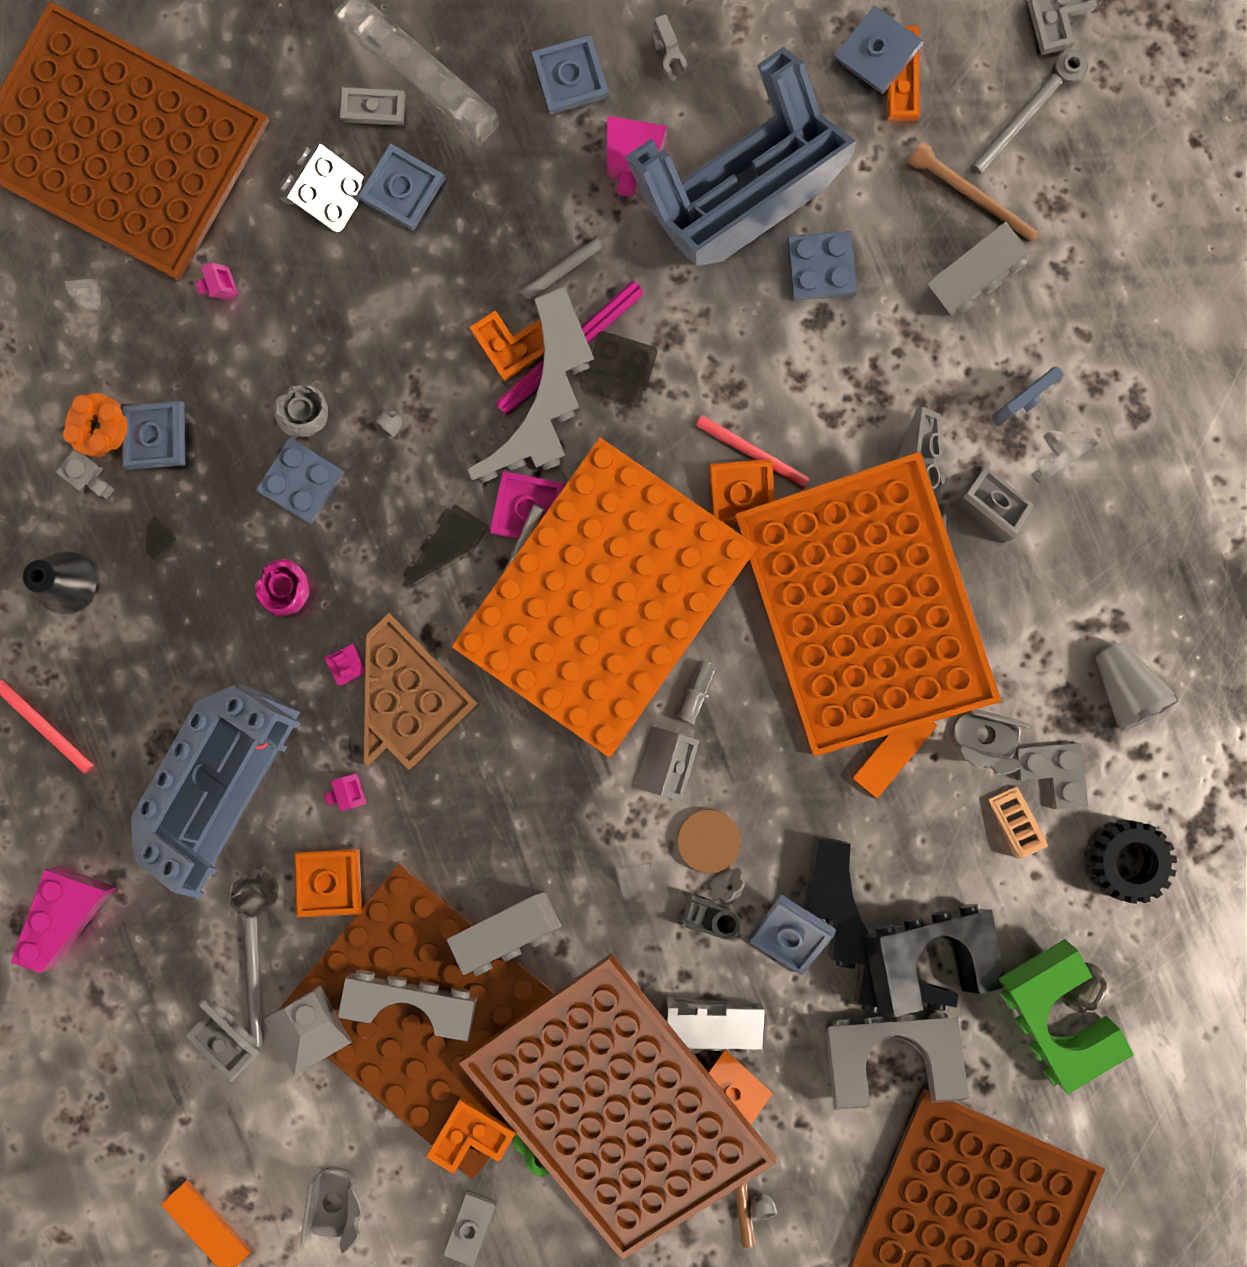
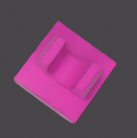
[195,262,239,300]
[324,644,365,686]
[323,773,366,812]

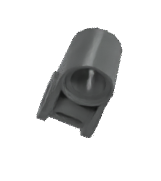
[677,892,741,940]

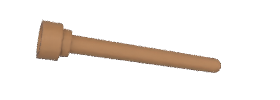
[907,141,1038,241]

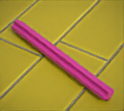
[496,281,643,415]

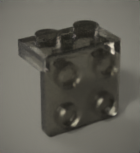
[580,331,658,409]

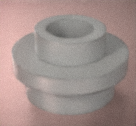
[1056,50,1088,82]

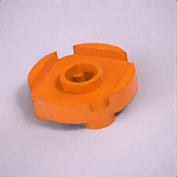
[63,393,128,458]

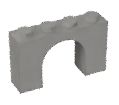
[825,1012,969,1110]

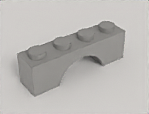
[338,970,477,1041]

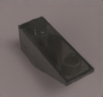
[403,504,489,589]

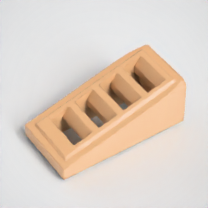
[987,786,1048,859]

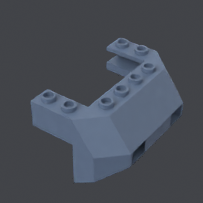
[625,47,856,266]
[131,684,301,899]

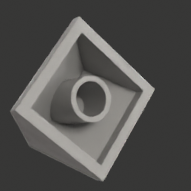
[954,466,1034,543]

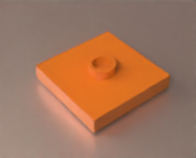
[708,459,775,526]
[294,849,362,917]
[707,1049,773,1125]

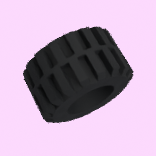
[1085,820,1177,904]

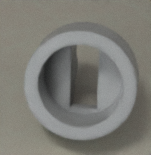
[374,410,402,438]
[750,1194,777,1221]

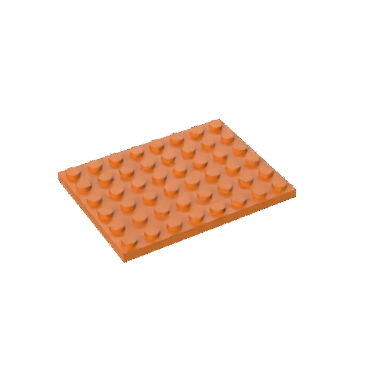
[452,437,758,758]
[735,451,1002,757]

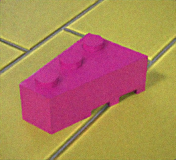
[11,866,117,973]

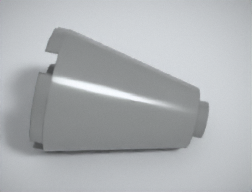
[1095,640,1179,732]

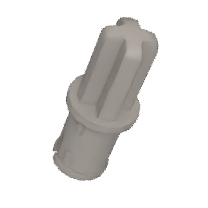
[676,660,716,724]

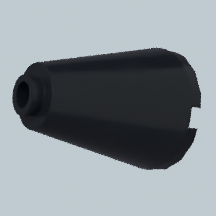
[23,551,98,614]

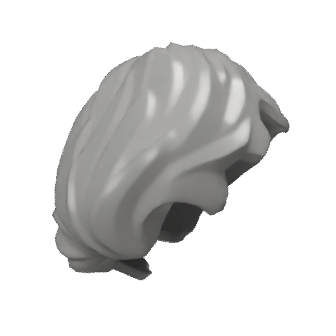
[274,384,328,438]

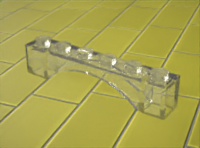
[334,0,499,147]

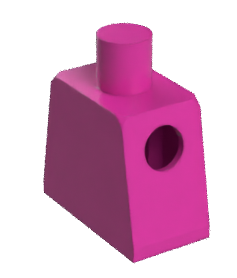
[607,116,667,197]

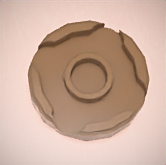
[678,809,741,873]

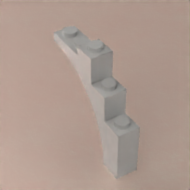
[467,287,594,483]

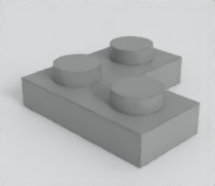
[1027,0,1097,55]
[1015,743,1088,809]

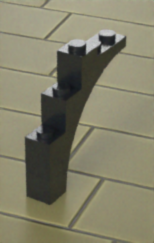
[804,836,959,1013]

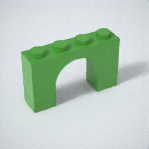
[999,939,1134,1095]

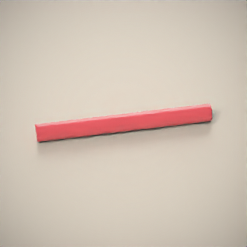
[696,415,810,489]
[0,679,94,774]

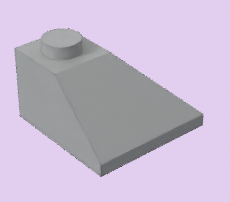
[263,985,352,1075]

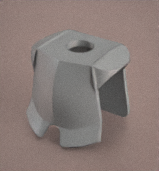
[952,709,1031,775]
[300,1169,363,1254]

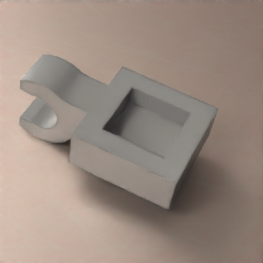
[651,14,687,78]
[56,449,115,499]

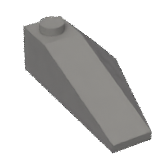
[897,407,947,527]

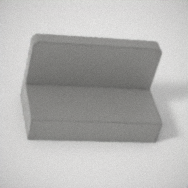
[635,727,700,801]

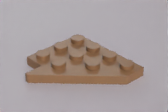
[364,613,478,770]

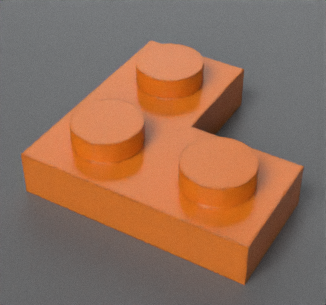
[469,310,544,382]
[426,1097,516,1174]

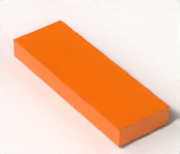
[887,26,920,121]
[852,722,938,799]
[161,1179,252,1267]

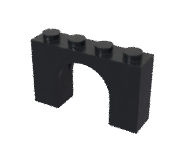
[864,904,1005,1017]

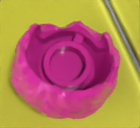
[255,559,309,617]

